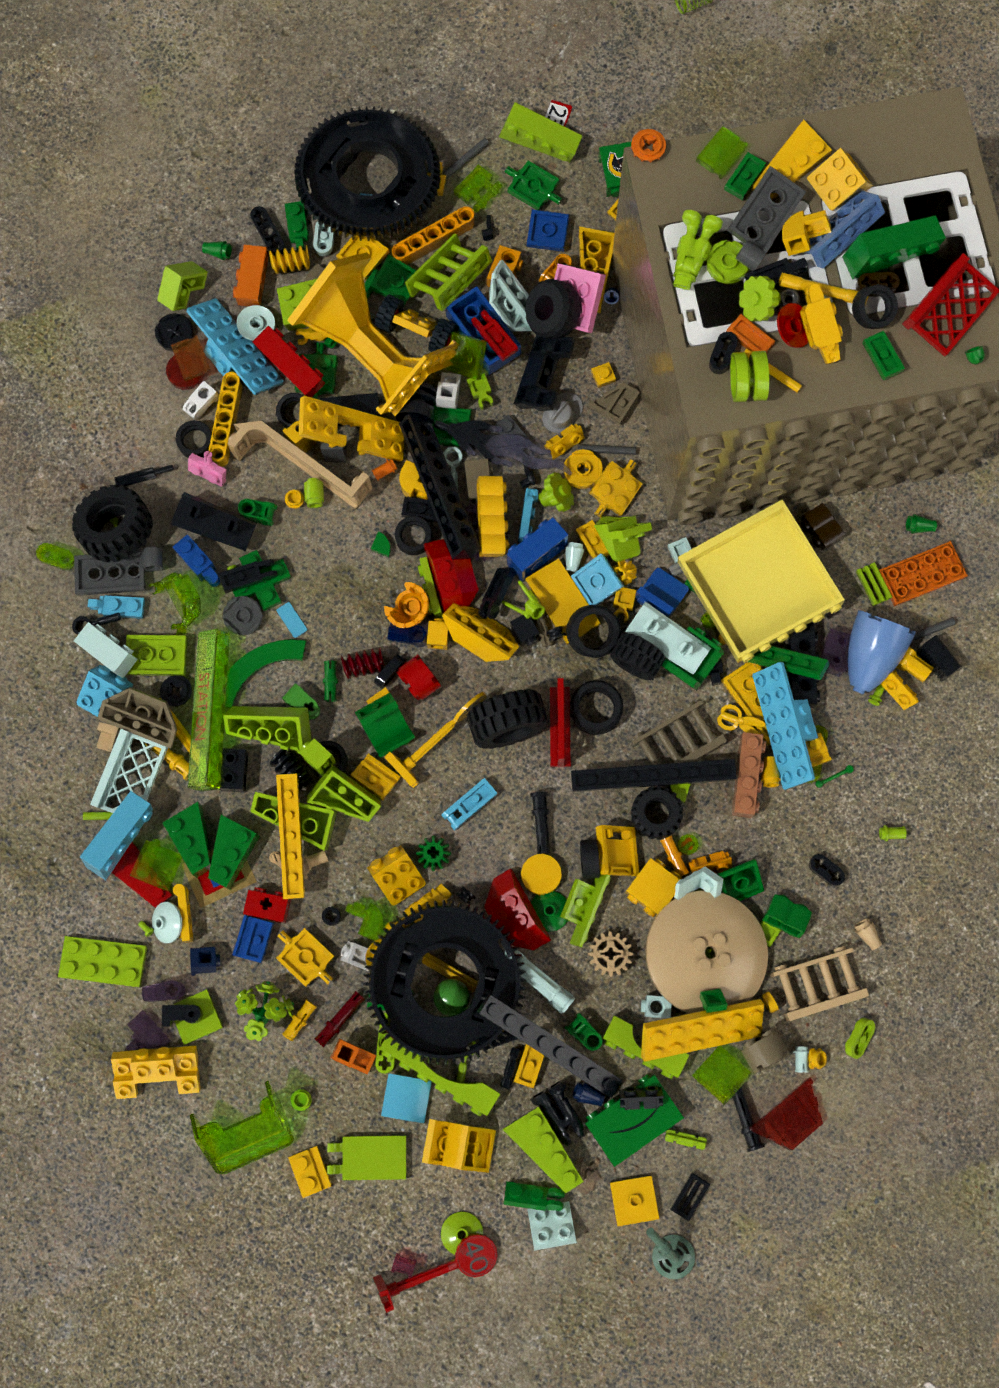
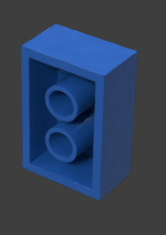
[507,517,568,582]

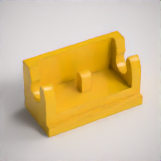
[282,421,316,453]

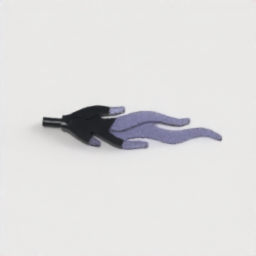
[434,420,572,475]

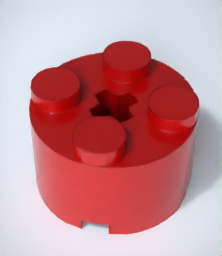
[396,654,441,701]

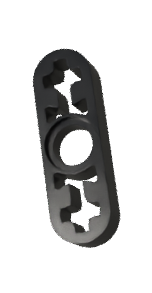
[250,206,285,255]

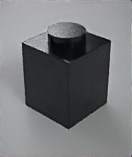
[510,615,539,647]

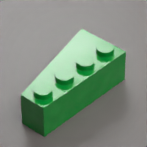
[842,215,946,280]

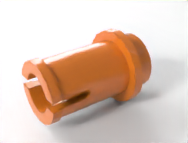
[372,459,397,481]

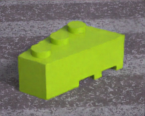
[307,765,381,822]

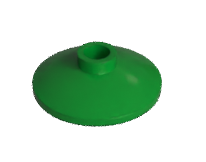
[531,891,568,932]

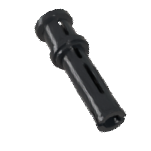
[530,792,550,854]
[729,1085,765,1152]

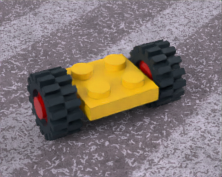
[375,294,457,352]

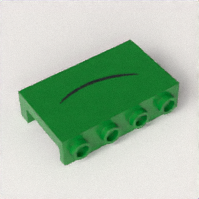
[585,1074,684,1167]

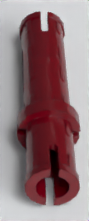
[314,991,365,1047]

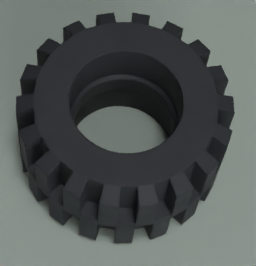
[610,633,666,681]
[631,786,683,840]

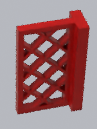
[902,253,999,357]
[550,678,571,767]

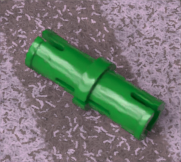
[322,660,338,702]

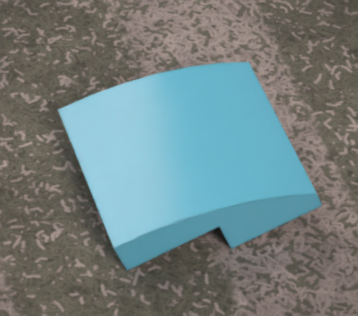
[381,1074,432,1123]

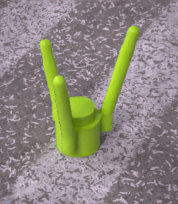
[502,580,545,619]

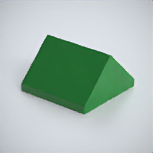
[717,859,764,901]

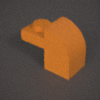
[330,1038,376,1075]

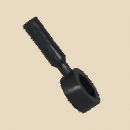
[72,612,121,635]

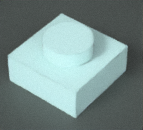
[667,537,691,563]

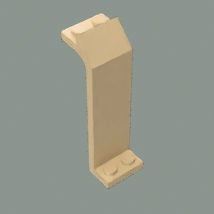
[227,421,372,510]

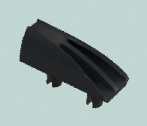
[171,492,257,551]

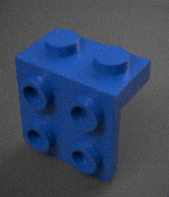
[635,568,689,618]

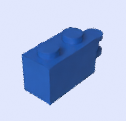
[173,534,220,587]

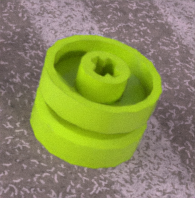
[730,351,769,402]

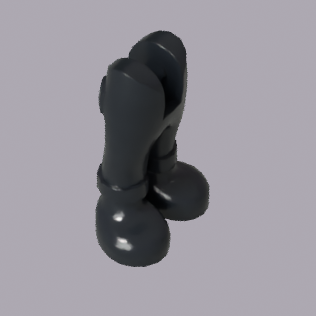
[530,1079,585,1146]

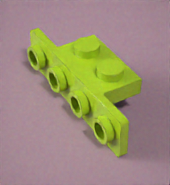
[560,874,611,947]

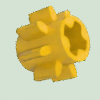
[613,560,637,585]

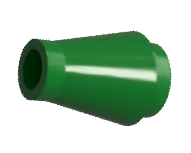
[202,241,232,260]
[906,514,937,534]

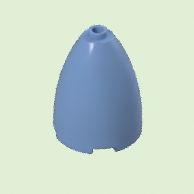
[847,610,916,694]

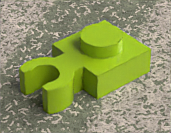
[466,373,493,410]

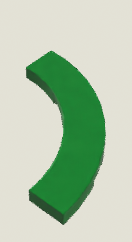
[212,640,307,708]

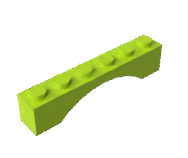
[379,1037,500,1117]

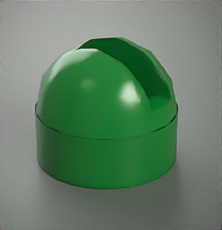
[965,346,985,365]

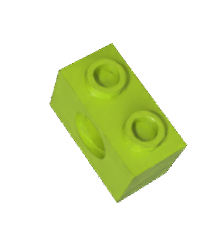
[300,738,336,776]

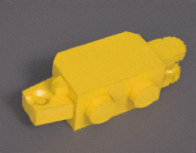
[800,283,843,364]

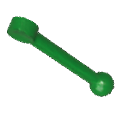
[815,765,854,788]

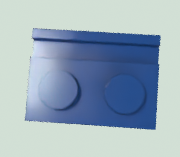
[232,915,274,963]

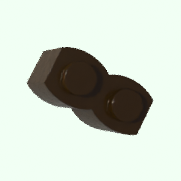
[801,503,845,551]

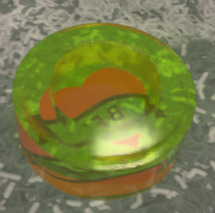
[678,834,699,855]

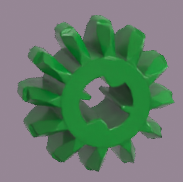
[416,836,451,871]

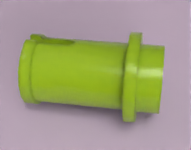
[879,825,907,842]

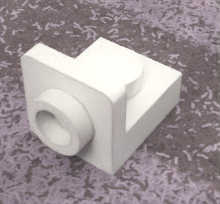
[341,941,369,971]

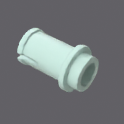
[793,1046,809,1073]

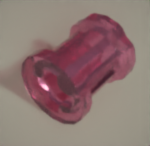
[391,1253,417,1278]

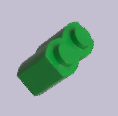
[762,894,812,938]

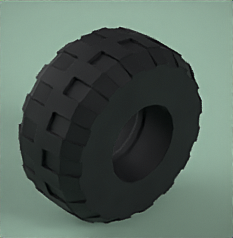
[525,279,581,339]

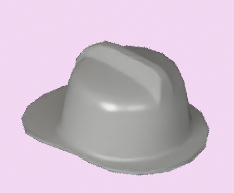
[542,392,583,433]

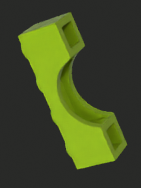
[602,1016,689,1080]

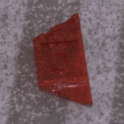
[749,1077,823,1151]

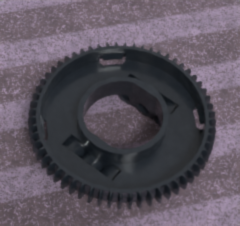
[294,106,441,241]
[363,900,526,1065]

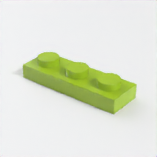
[417,557,443,618]

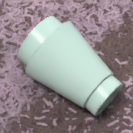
[565,542,584,572]

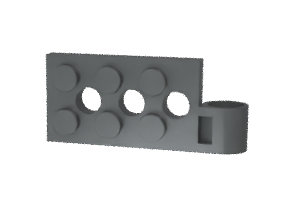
[727,166,806,271]
[74,547,163,596]

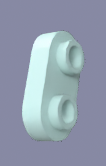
[313,221,335,256]

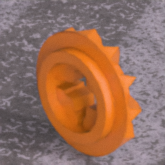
[631,129,666,163]

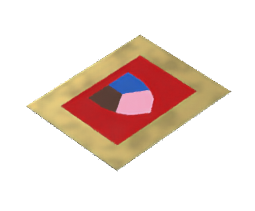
[182,849,257,908]

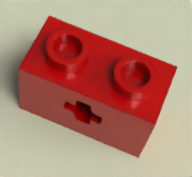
[243,887,291,924]

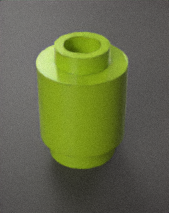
[304,478,324,508]

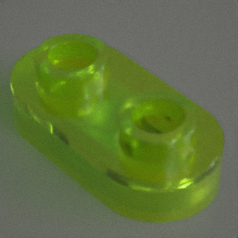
[36,543,74,570]

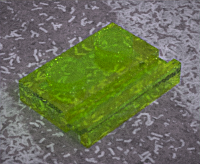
[696,126,748,179]

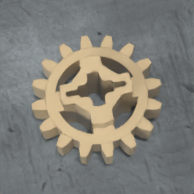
[588,931,633,977]

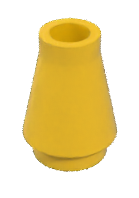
[761,756,781,788]

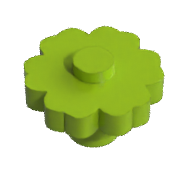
[739,276,781,321]
[539,472,574,512]

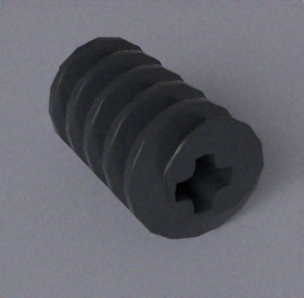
[270,749,313,790]

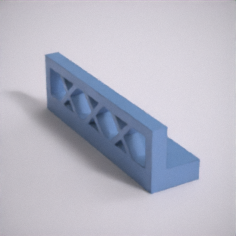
[805,190,885,269]

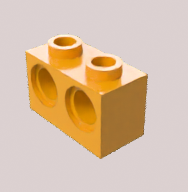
[487,245,524,287]

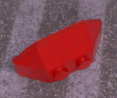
[424,539,479,614]
[484,868,551,951]

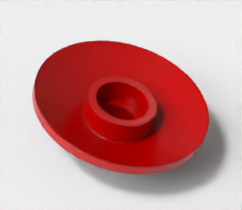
[777,303,808,348]

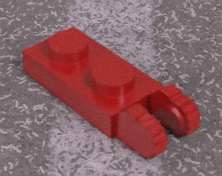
[471,310,518,361]

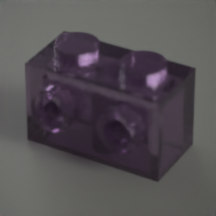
[820,628,851,677]

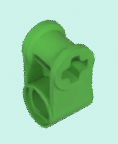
[282,683,320,720]

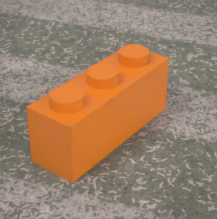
[233,245,269,306]

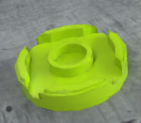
[706,240,749,284]

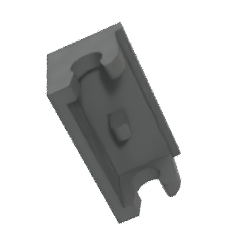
[321,430,347,463]

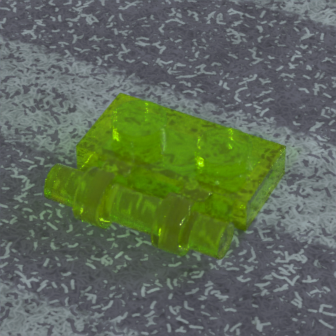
[454,164,502,213]

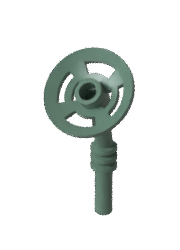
[646,1228,695,1279]

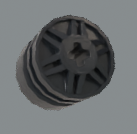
[394,382,437,424]

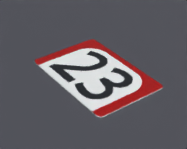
[545,100,572,127]

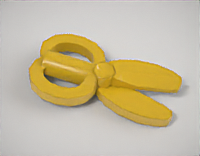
[717,704,766,735]

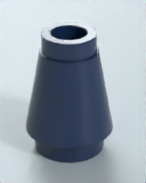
[572,1082,605,1107]

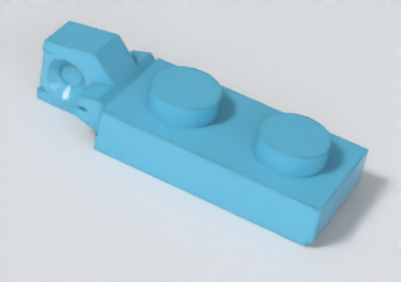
[518,488,538,543]
[87,595,145,619]

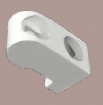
[183,381,219,420]

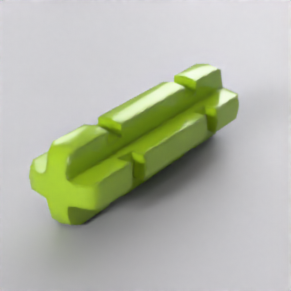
[665,1129,707,1150]

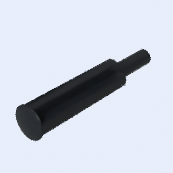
[114,465,174,487]

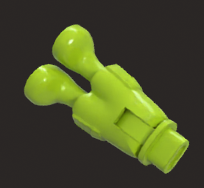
[673,210,723,290]

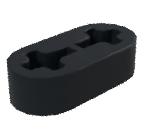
[709,332,738,374]
[374,654,406,689]
[809,854,845,887]

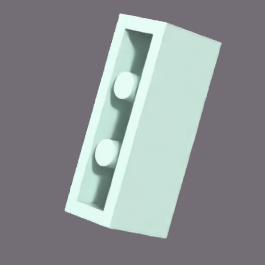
[74,622,138,678]

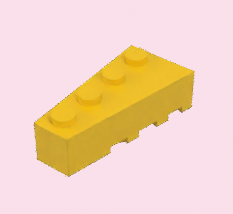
[578,226,615,313]

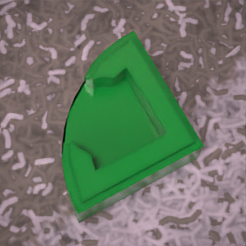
[371,531,391,558]

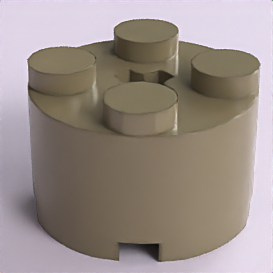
[741,1029,791,1075]

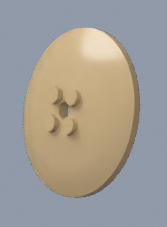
[645,891,768,1014]

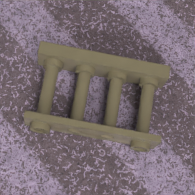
[631,700,727,765]

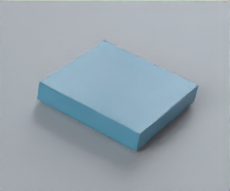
[570,553,624,605]

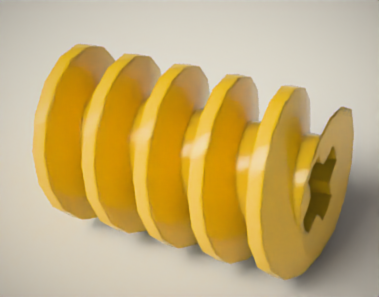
[269,245,310,274]

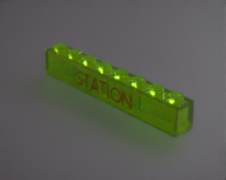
[188,629,230,792]

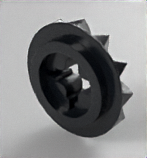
[160,675,193,707]

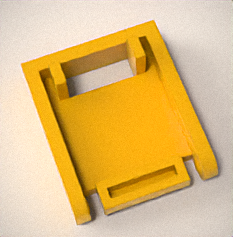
[596,825,639,877]

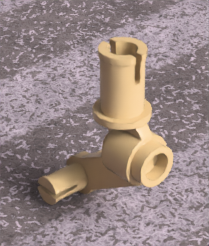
[269,850,328,880]

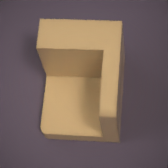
[97,722,121,752]

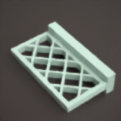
[90,729,168,813]

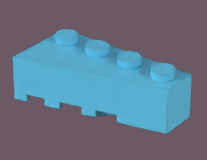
[80,791,153,881]

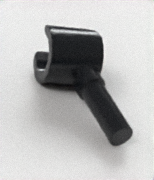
[481,215,493,241]

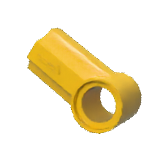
[896,647,934,683]

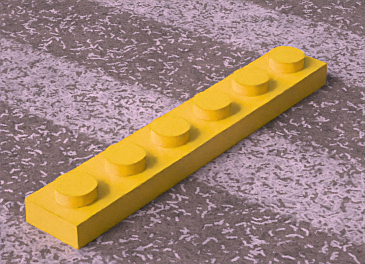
[276,773,305,899]

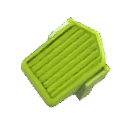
[594,516,652,562]

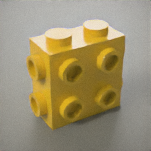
[625,858,682,917]

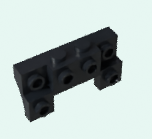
[513,335,576,411]

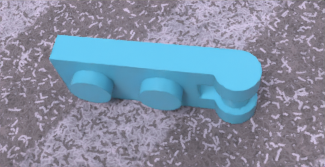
[441,778,498,831]

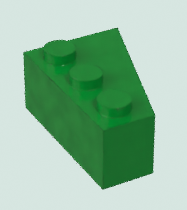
[162,802,212,878]

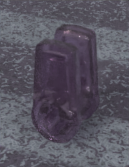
[142,980,185,1002]

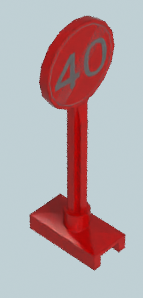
[373,1233,497,1313]

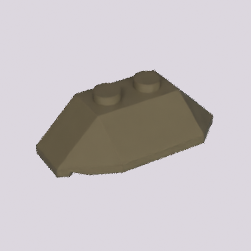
[97,687,177,749]

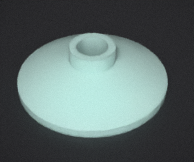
[237,305,275,341]
[152,902,182,943]

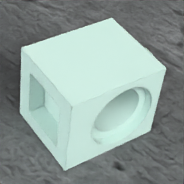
[641,995,672,1019]

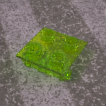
[130,839,182,891]

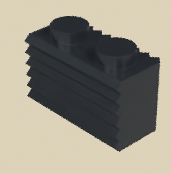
[917,635,962,682]

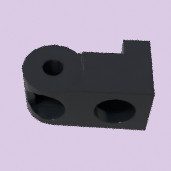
[162,1005,203,1027]

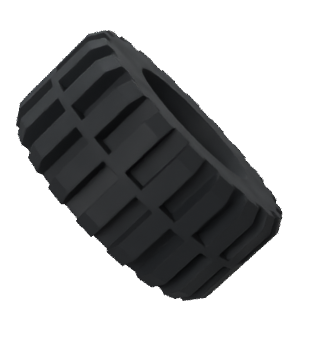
[72,485,153,562]
[467,689,549,749]

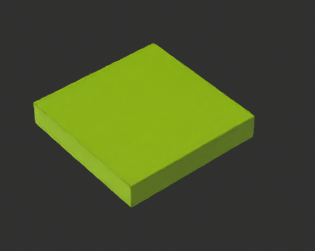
[173,989,223,1045]

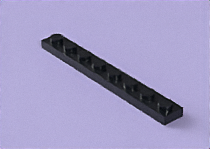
[571,759,737,792]
[477,994,622,1099]

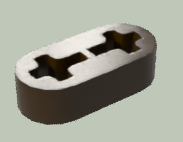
[856,272,900,296]

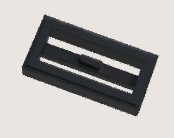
[670,1172,710,1221]

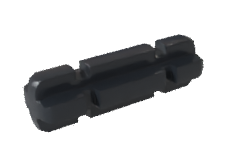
[500,1047,522,1089]

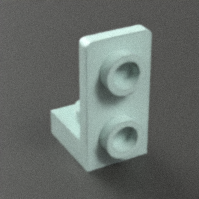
[674,867,723,900]

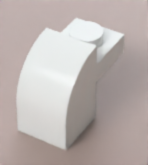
[436,372,461,409]

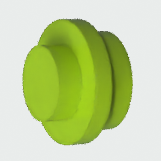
[291,1089,312,1111]

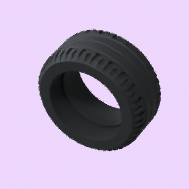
[566,605,621,658]
[570,680,623,735]

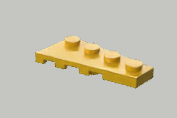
[751,119,832,200]

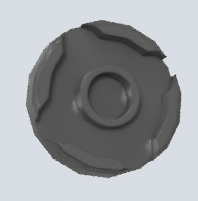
[223,596,263,636]

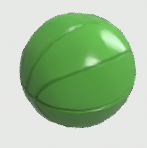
[433,979,470,1016]

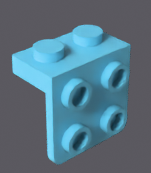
[77,665,134,717]

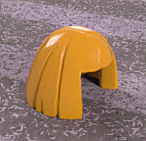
[384,582,429,628]

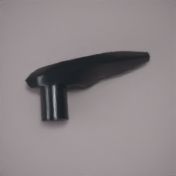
[519,452,536,489]

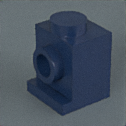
[190,947,220,976]

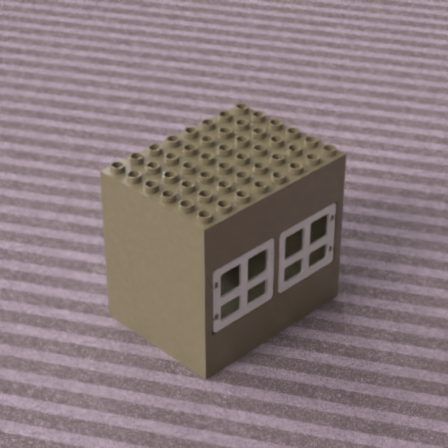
[611,86,999,525]

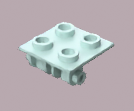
[528,1201,577,1251]

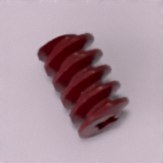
[341,647,384,679]

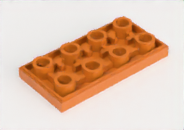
[879,541,968,607]

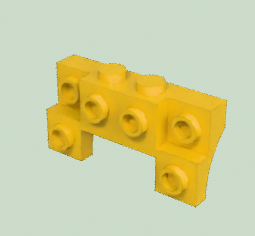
[111,1046,201,1099]

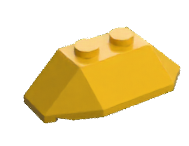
[442,603,519,662]

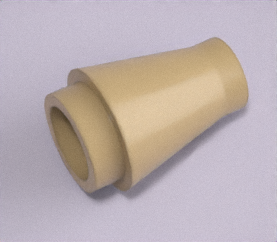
[854,918,882,950]

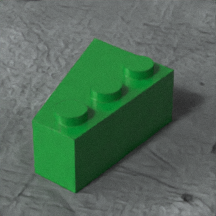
[208,815,260,890]

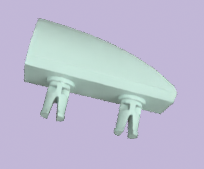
[625,602,711,674]

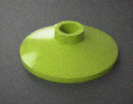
[441,1212,483,1255]

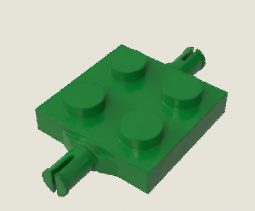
[505,160,562,210]
[295,342,338,399]

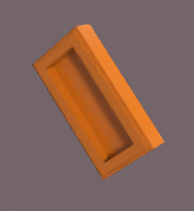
[726,314,775,353]

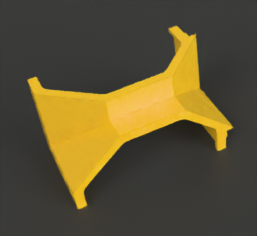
[287,252,459,416]

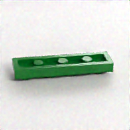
[748,646,829,680]

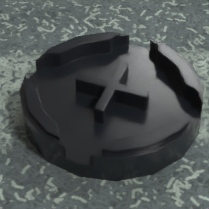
[155,313,194,351]

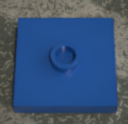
[526,210,569,252]

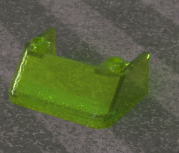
[189,1081,294,1174]

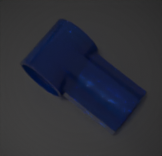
[387,623,427,647]

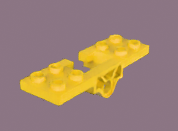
[298,396,404,462]

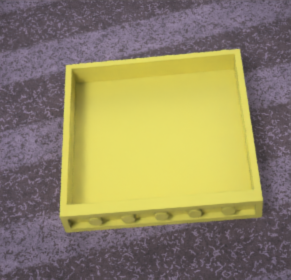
[678,499,845,663]

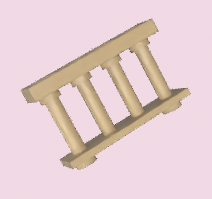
[771,946,869,1022]

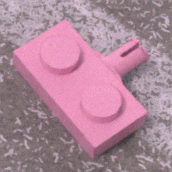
[188,451,226,487]

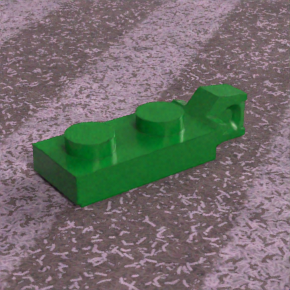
[284,201,309,252]

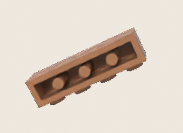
[731,732,766,818]

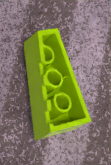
[499,102,582,163]
[223,706,312,754]
[250,792,337,851]
[503,1106,584,1193]

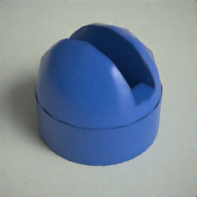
[604,287,619,304]

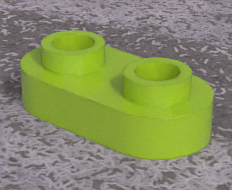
[845,1017,875,1059]

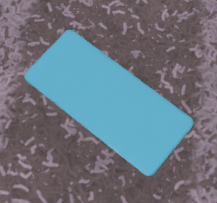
[276,602,307,638]

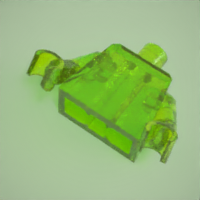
[149,572,201,635]

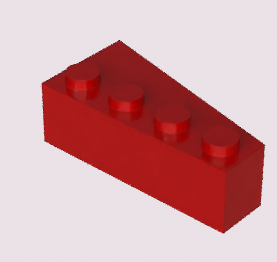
[252,325,326,398]

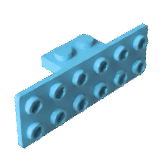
[186,298,284,395]
[752,662,818,790]

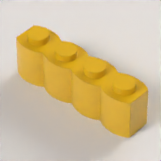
[477,476,509,557]

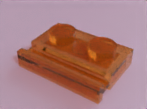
[171,335,211,381]

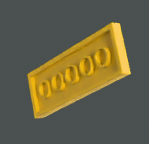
[641,999,764,1062]

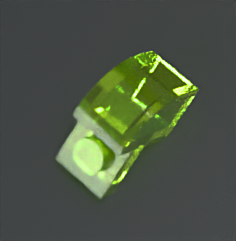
[345,902,385,941]

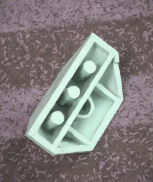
[489,260,532,332]

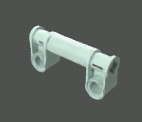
[504,945,576,1014]

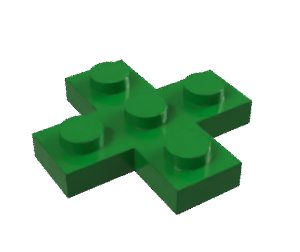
[233,550,292,611]

